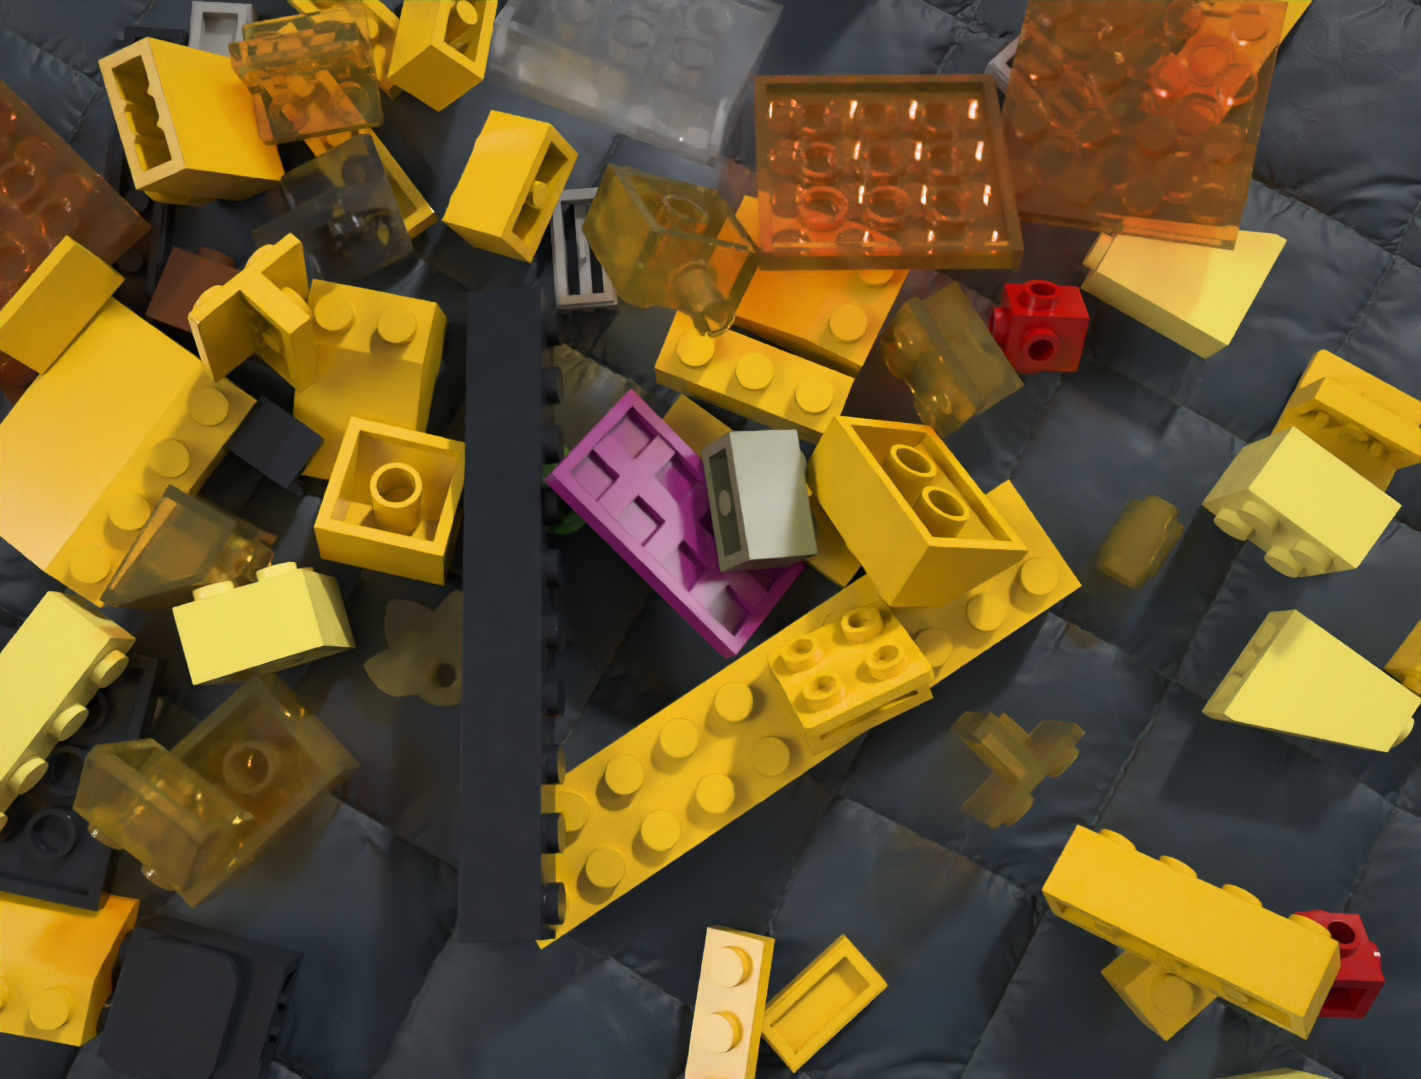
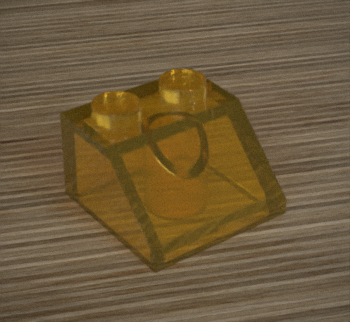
[99,484,277,612]
[73,738,256,893]

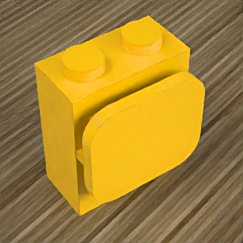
[98,37,287,207]

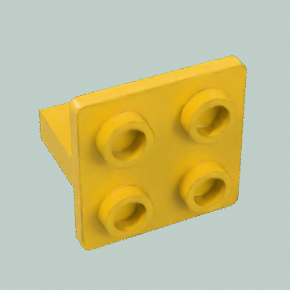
[188,233,319,393]
[1270,349,1421,493]
[766,600,935,756]

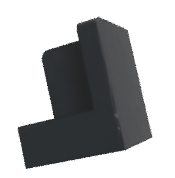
[225,395,324,496]

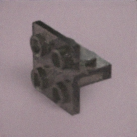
[251,134,414,285]

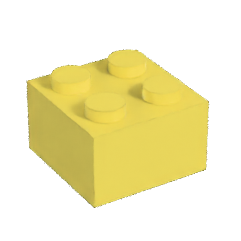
[1201,426,1402,578]
[172,562,356,685]

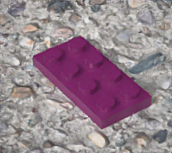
[543,388,806,658]

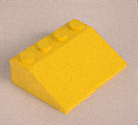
[0,296,258,608]

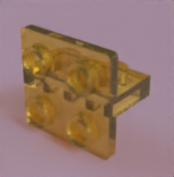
[228,4,384,146]
[879,281,1024,439]
[949,711,1085,830]

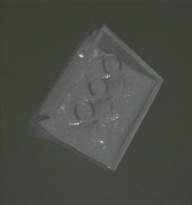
[489,0,784,169]

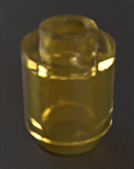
[1096,494,1185,590]

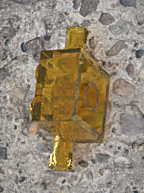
[581,163,764,338]

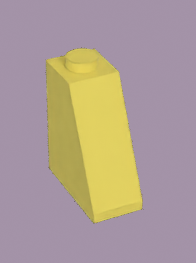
[1080,219,1287,359]
[1201,609,1421,752]

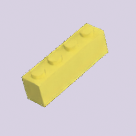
[0,591,137,831]

